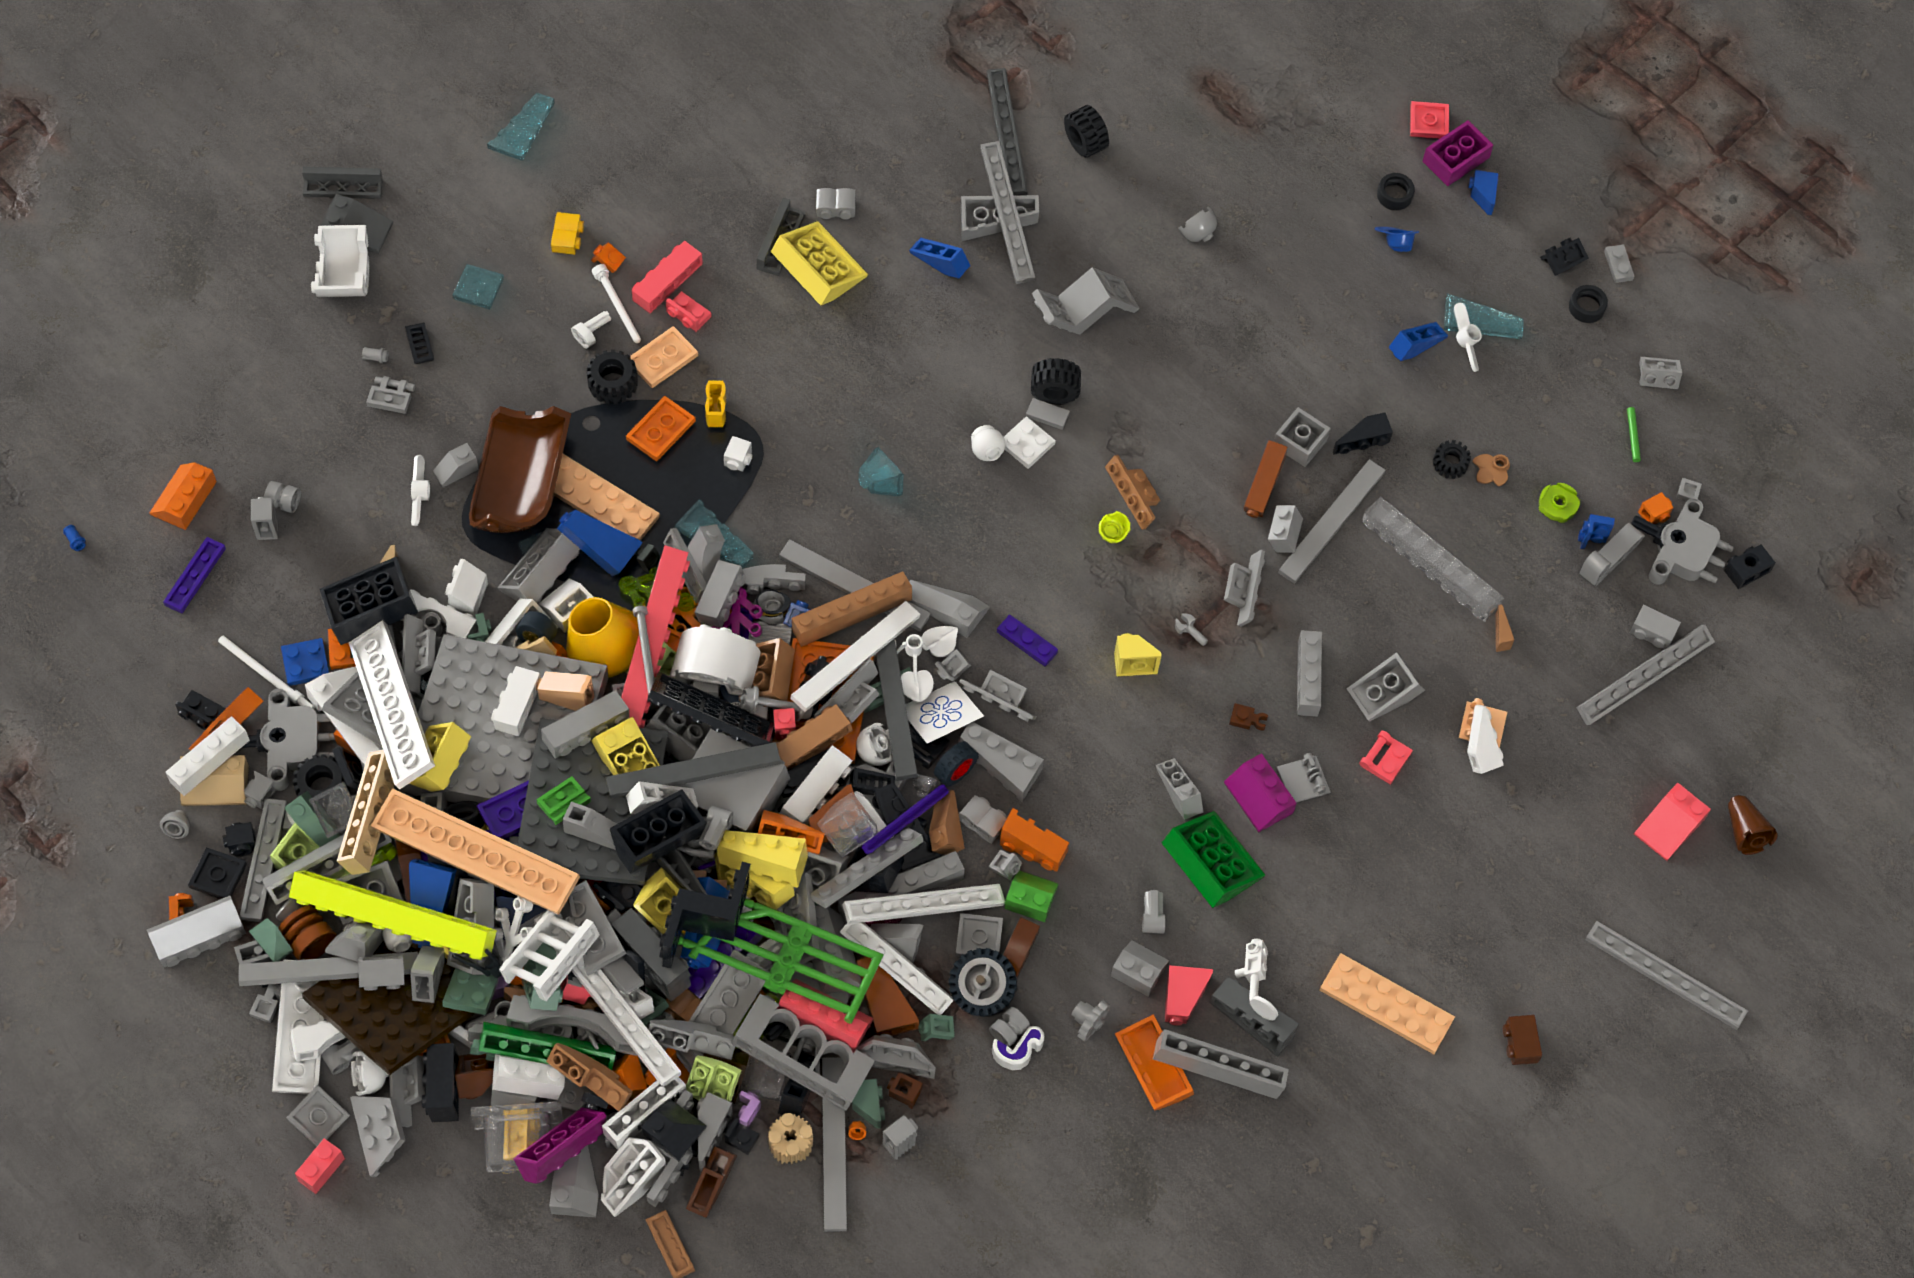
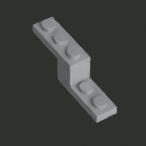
[646,1090,694,1207]

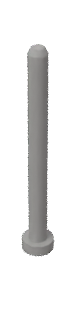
[633,606,655,700]

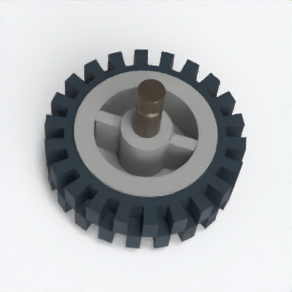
[949,948,1017,1017]

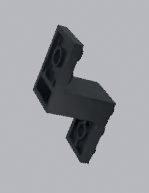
[659,862,751,968]

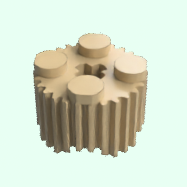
[768,1113,813,1164]

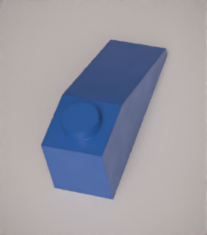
[909,238,970,278]
[1389,322,1448,361]

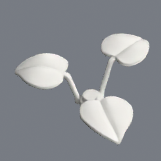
[860,626,958,702]

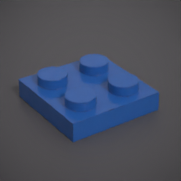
[281,638,329,686]

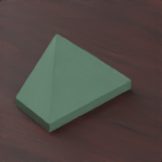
[249,918,293,962]

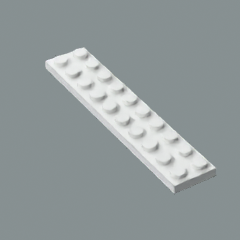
[349,620,435,789]

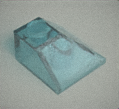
[858,447,904,496]

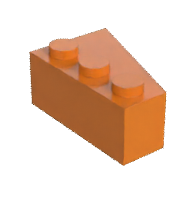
[1000,808,1069,872]

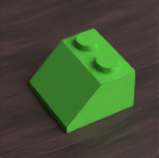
[1004,870,1059,923]

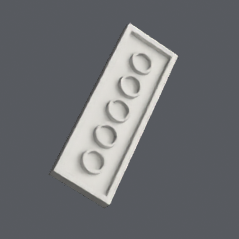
[272,959,324,1094]

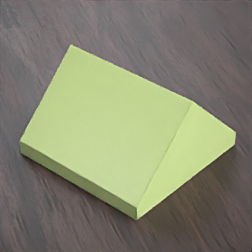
[270,823,319,870]

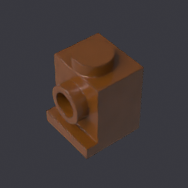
[887,1072,923,1109]

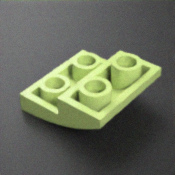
[686,1055,742,1102]

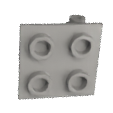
[1277,753,1331,803]

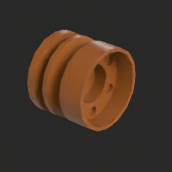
[278,905,337,960]

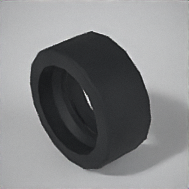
[1377,173,1415,210]
[1569,285,1608,323]
[443,801,485,829]

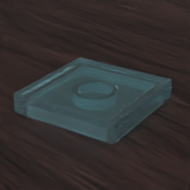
[452,264,504,310]

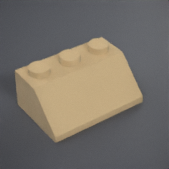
[180,755,249,806]

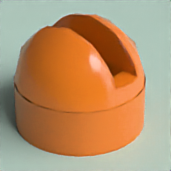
[848,1121,866,1140]

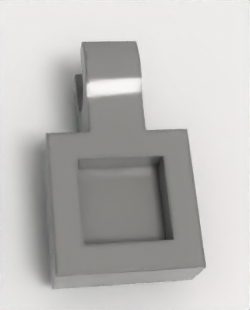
[249,984,279,1023]

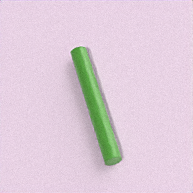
[1627,407,1641,462]

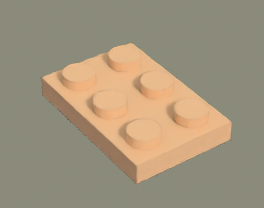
[631,326,698,388]

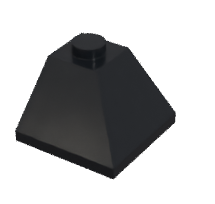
[641,1100,707,1162]

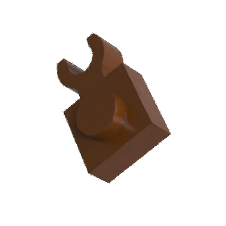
[1229,703,1268,731]

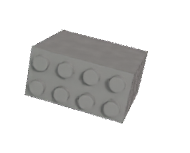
[676,729,790,833]

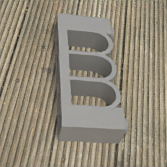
[731,994,875,1111]

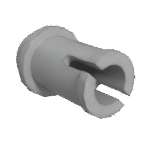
[362,347,389,364]

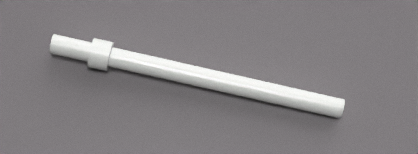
[218,635,315,709]

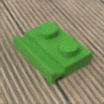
[537,776,591,825]

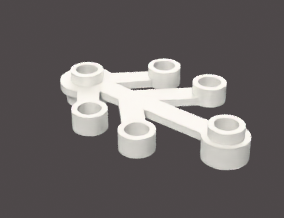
[494,896,533,962]

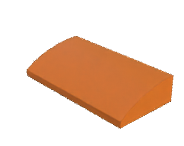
[1115,1014,1194,1111]

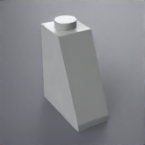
[870,924,924,963]
[411,946,445,1003]

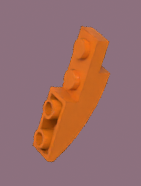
[189,687,264,750]

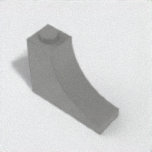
[687,524,725,584]

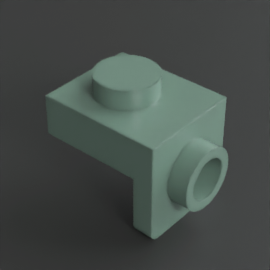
[467,613,492,642]

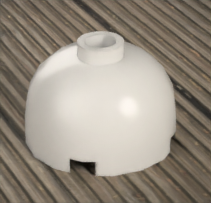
[856,723,893,766]
[351,1051,389,1096]

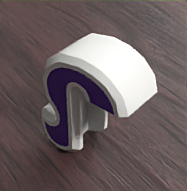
[992,1026,1044,1070]

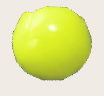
[1099,511,1130,543]

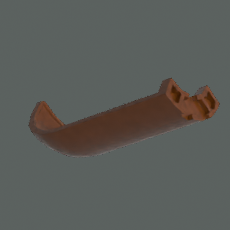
[469,406,571,533]

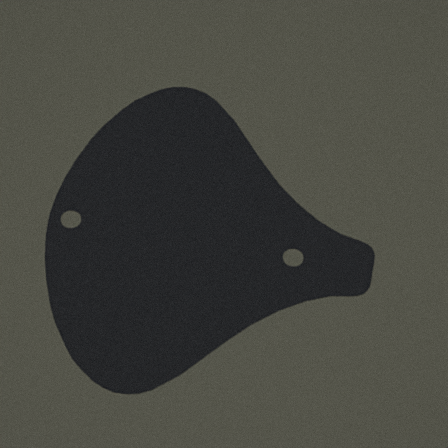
[462,400,764,632]

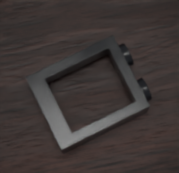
[847,842,904,893]

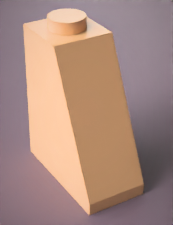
[536,672,594,711]

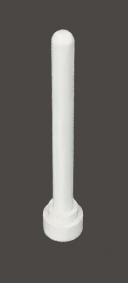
[592,264,641,343]

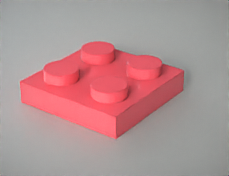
[1410,101,1449,139]

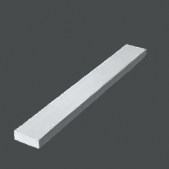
[790,601,921,712]
[842,884,1005,924]

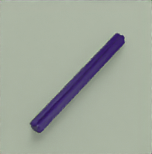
[862,784,949,854]

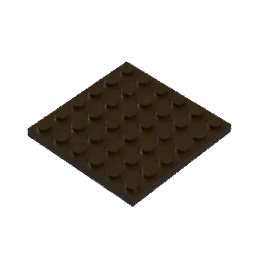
[302,941,492,1076]

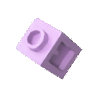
[738,1091,761,1128]

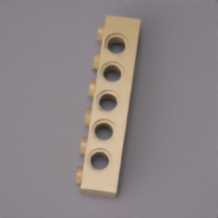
[337,750,395,875]

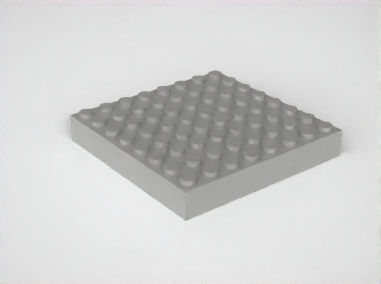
[399,634,609,804]

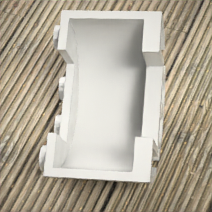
[311,225,369,297]
[670,624,761,696]

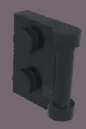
[909,724,950,769]

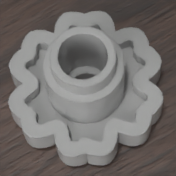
[1071,1000,1111,1042]

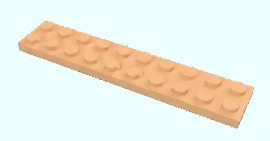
[371,788,580,915]

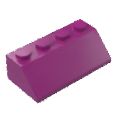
[513,1107,607,1184]

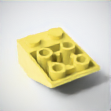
[591,717,660,775]

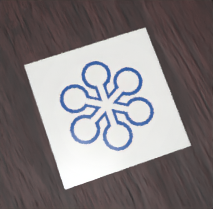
[905,681,984,744]

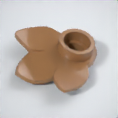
[1472,454,1510,487]

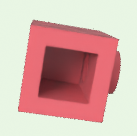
[773,708,796,739]

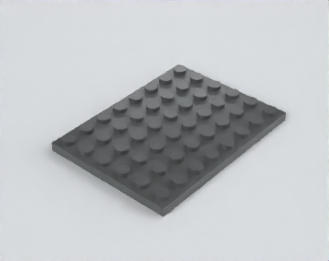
[517,718,668,885]

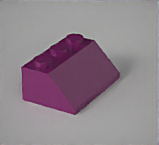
[1224,753,1297,833]

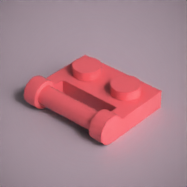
[1359,731,1413,785]

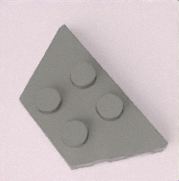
[350,1096,405,1177]

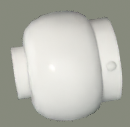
[971,425,1005,461]

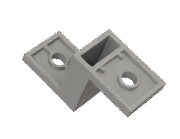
[1032,267,1140,335]

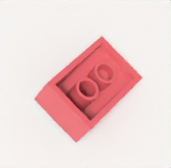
[1634,783,1711,861]

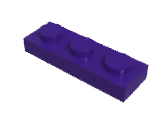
[997,614,1058,667]

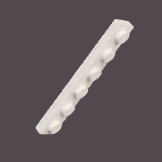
[840,922,954,1015]

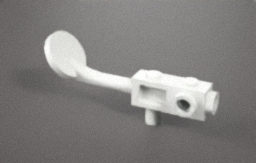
[1235,939,1278,1020]

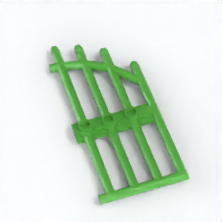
[678,899,884,1024]

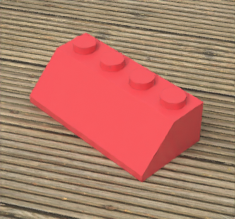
[777,979,874,1053]

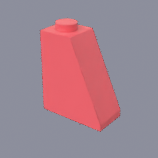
[1165,965,1213,1026]

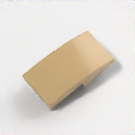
[515,636,557,655]

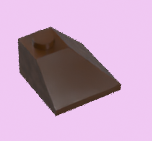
[455,1054,494,1100]

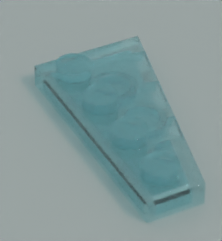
[1444,293,1524,339]

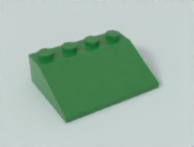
[1161,811,1265,908]

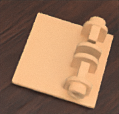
[1459,698,1507,748]

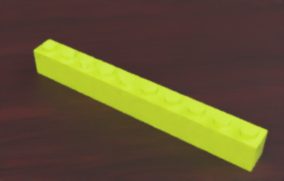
[289,870,497,960]

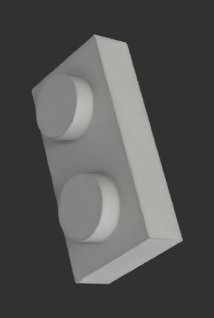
[1604,244,1635,283]

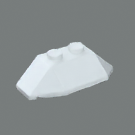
[601,1137,666,1217]

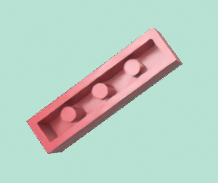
[632,241,703,313]

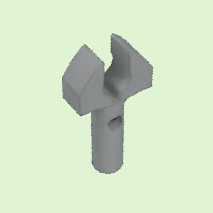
[1175,613,1208,646]

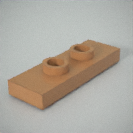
[645,1210,695,1278]

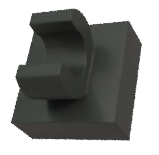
[634,543,661,573]

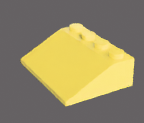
[771,221,868,305]

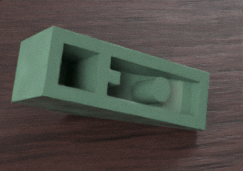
[284,791,341,847]

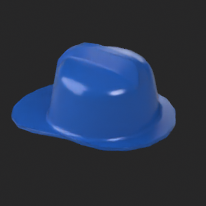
[1374,227,1419,252]

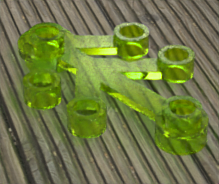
[619,567,694,612]

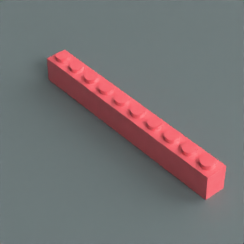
[621,545,690,728]

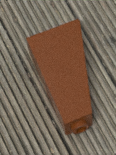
[1244,440,1288,518]
[856,956,919,1036]

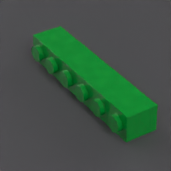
[479,1022,616,1070]

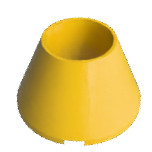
[566,597,639,678]

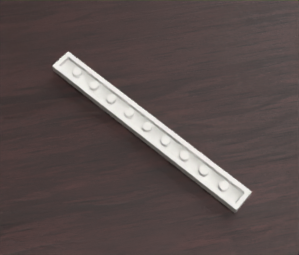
[534,913,681,1087]

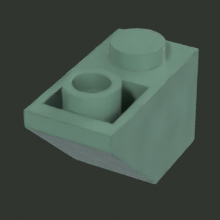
[852,1079,885,1129]

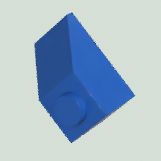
[1468,170,1498,215]

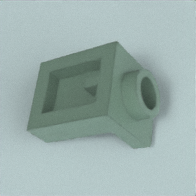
[919,1014,955,1041]

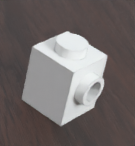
[724,436,752,472]

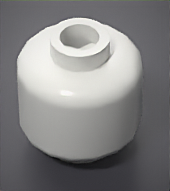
[382,928,412,953]

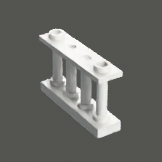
[499,910,600,1001]

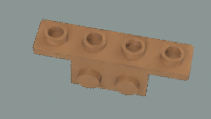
[1105,455,1160,530]

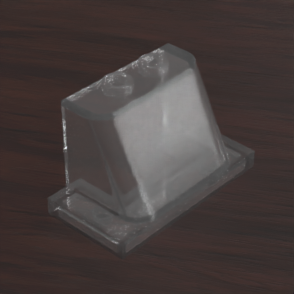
[471,1101,564,1174]

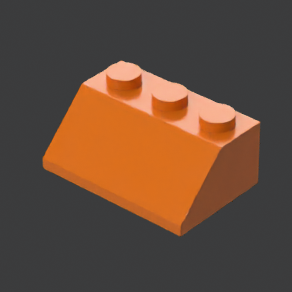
[149,462,217,530]

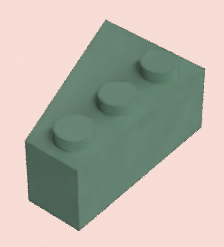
[521,943,563,1011]

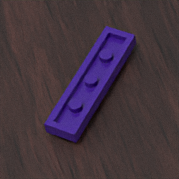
[163,537,226,614]

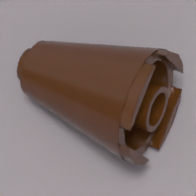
[1728,795,1778,855]

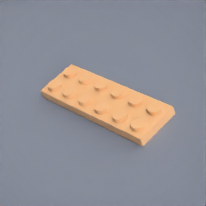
[554,454,660,541]
[1319,953,1455,1054]

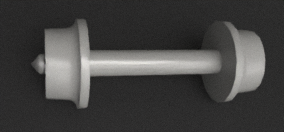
[739,686,814,721]

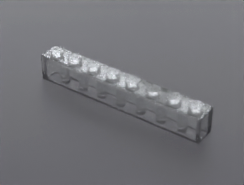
[1362,497,1504,622]

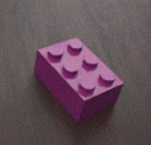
[1422,120,1494,186]

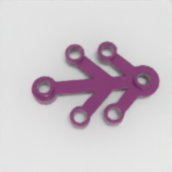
[712,587,763,637]

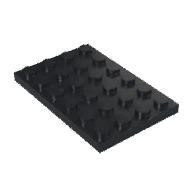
[648,671,774,747]

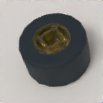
[516,611,557,643]

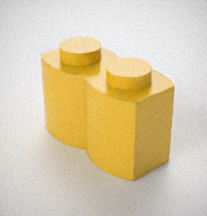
[551,212,584,255]
[705,380,726,427]

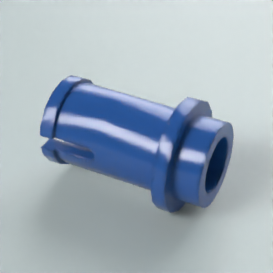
[63,525,86,551]

